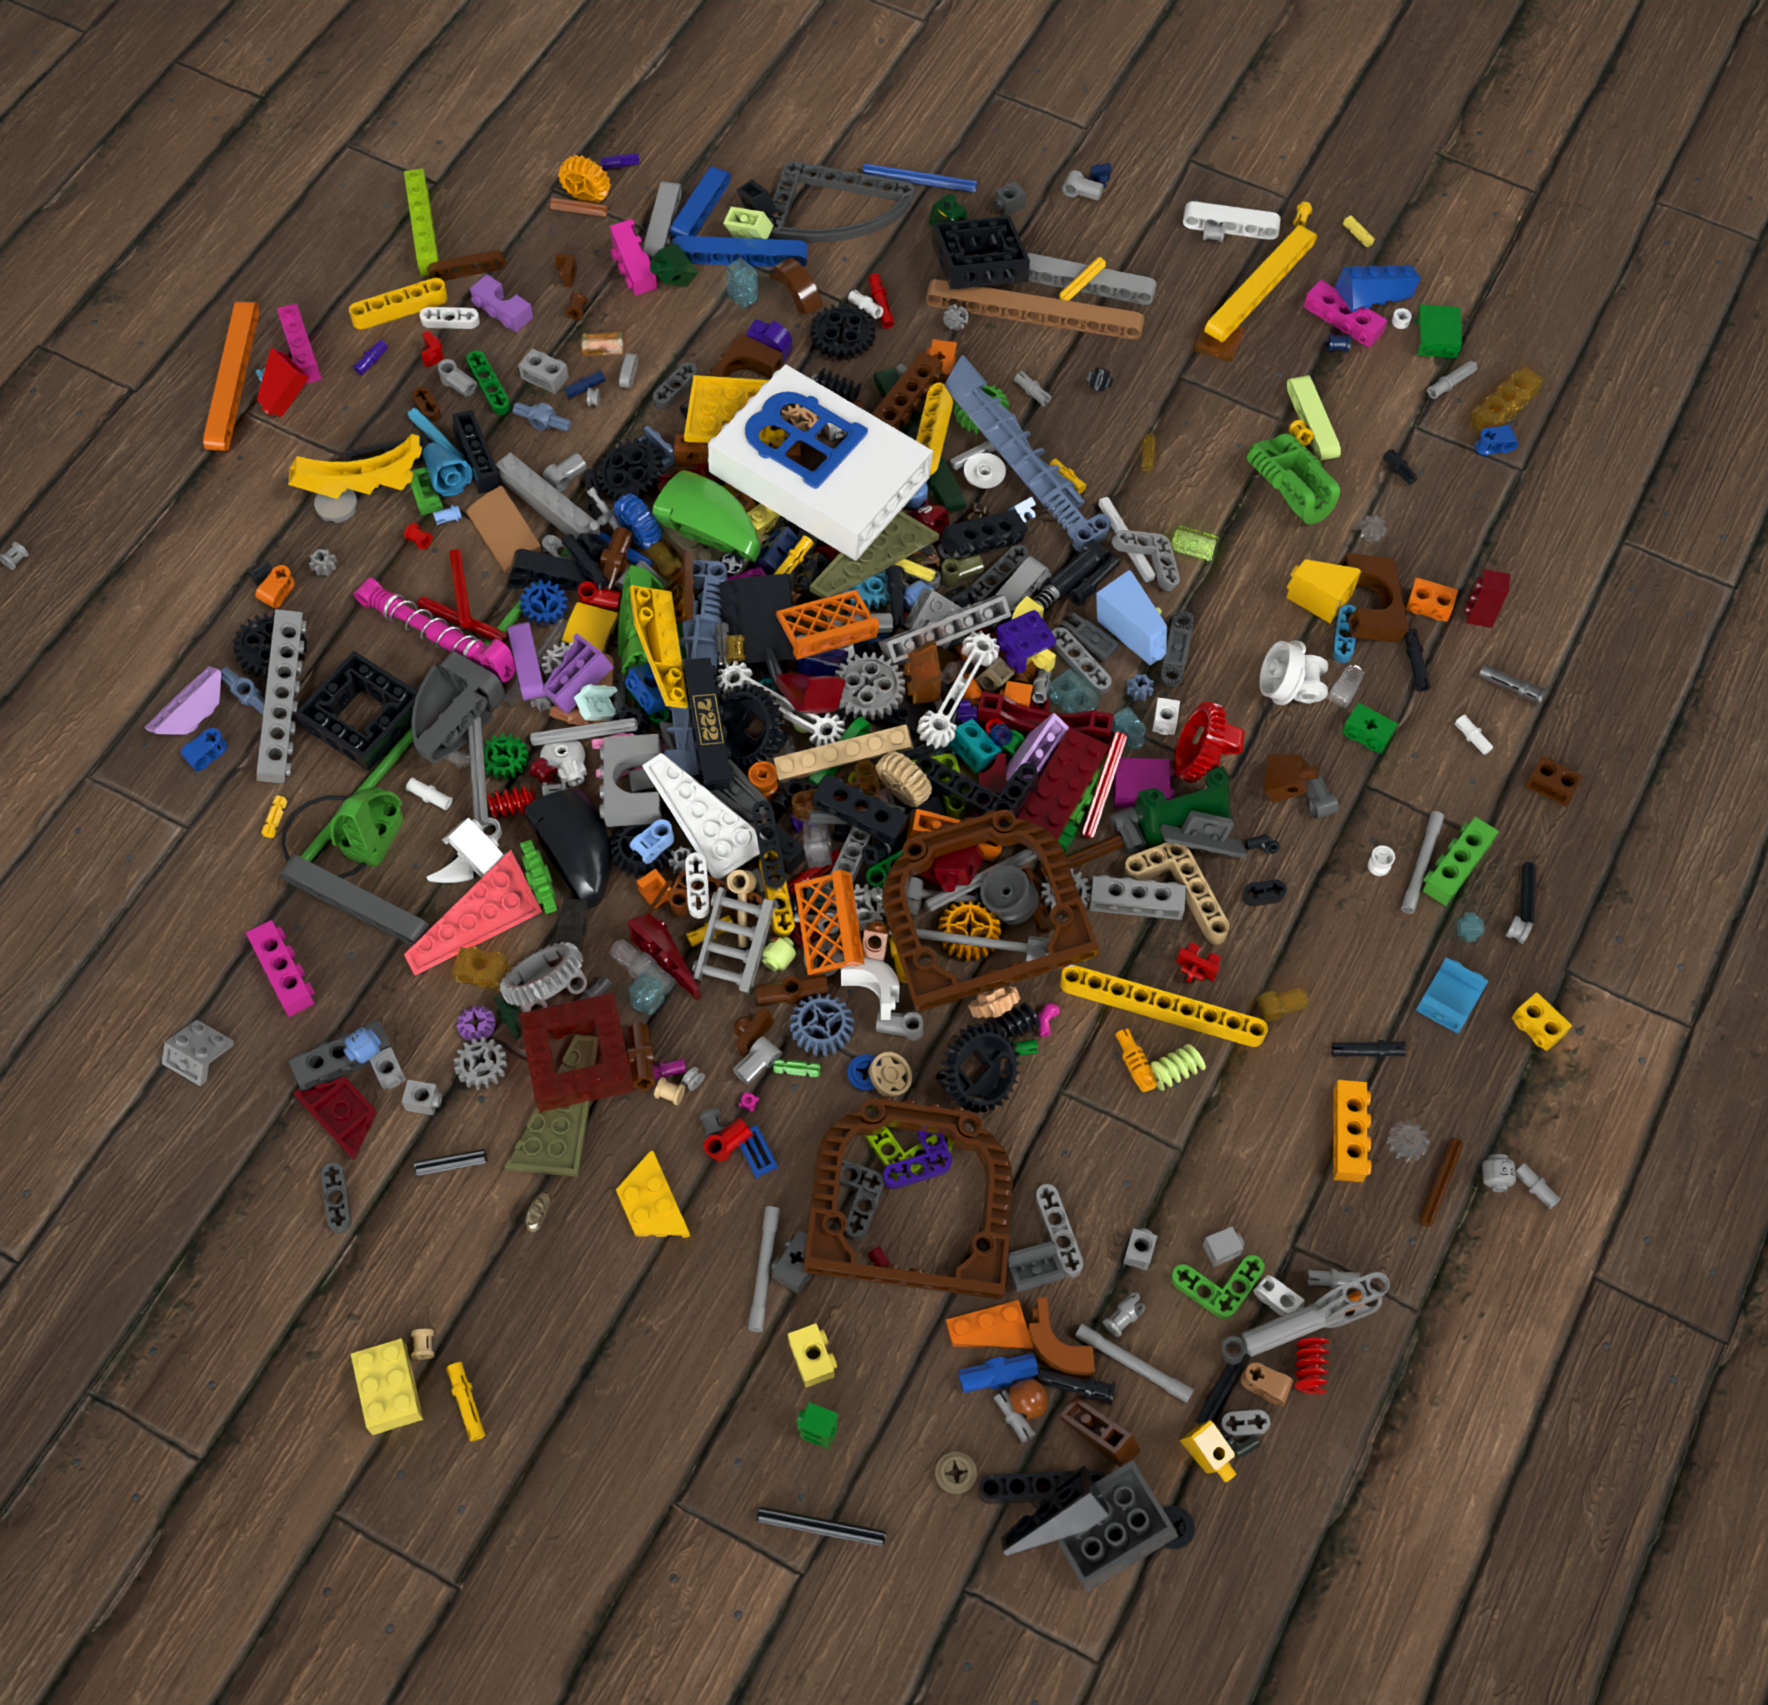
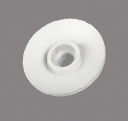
[964,453,1006,488]
[540,740,585,776]

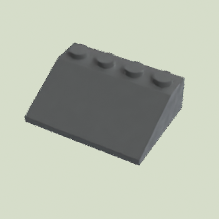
[1057,1460,1178,1592]

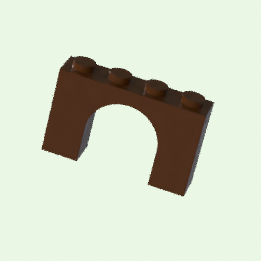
[708,333,783,379]
[1338,553,1409,642]

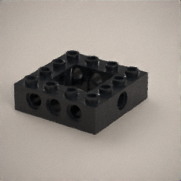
[932,215,1030,289]
[295,651,418,771]

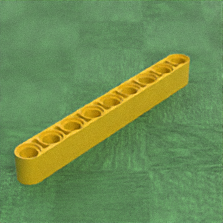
[1204,225,1317,342]
[1060,965,1268,1047]

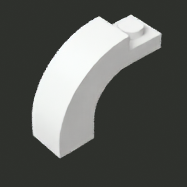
[840,952,899,1020]

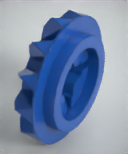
[847,1054,880,1092]

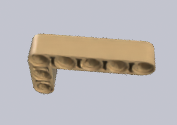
[1123,842,1229,945]

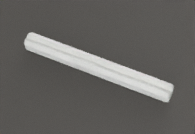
[1098,497,1156,582]

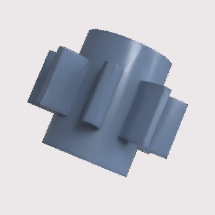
[1127,674,1154,701]

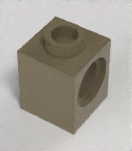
[975,657,1014,693]

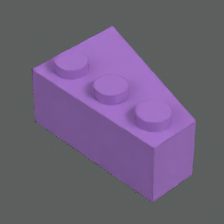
[542,633,613,714]

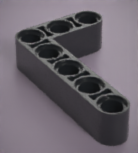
[915,756,1038,827]

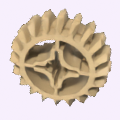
[875,751,932,807]

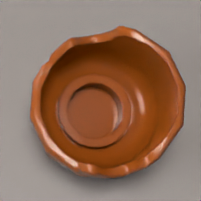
[1010,1379,1048,1419]

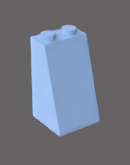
[1096,570,1167,665]

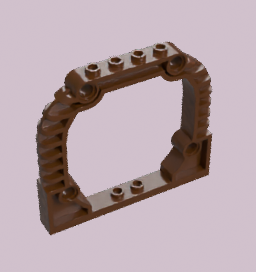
[882,810,1099,1013]
[801,1096,1013,1299]

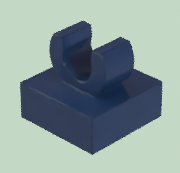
[1089,163,1112,188]

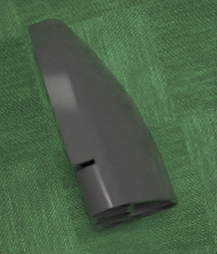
[412,652,506,763]

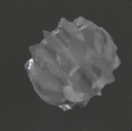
[1387,1120,1430,1163]

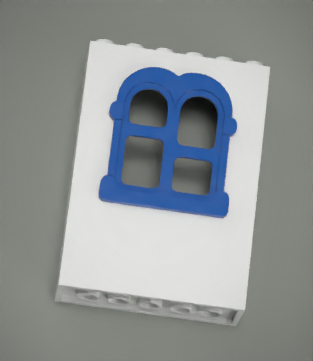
[708,364,933,561]

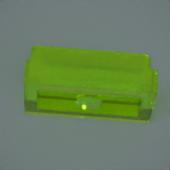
[1171,526,1219,562]

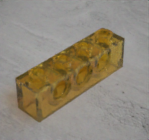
[1470,366,1545,433]

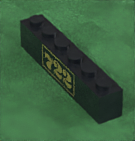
[682,658,734,790]

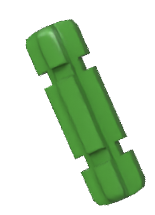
[773,1059,821,1077]

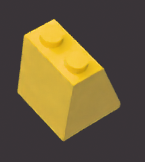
[1287,559,1361,624]

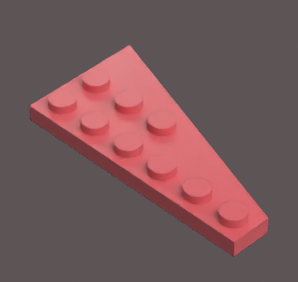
[404,850,542,976]

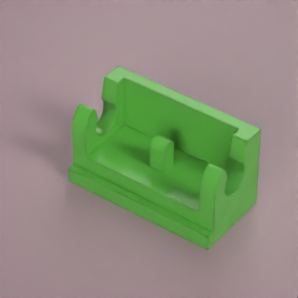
[410,468,443,516]

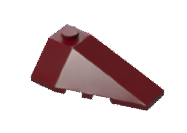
[628,914,701,1001]

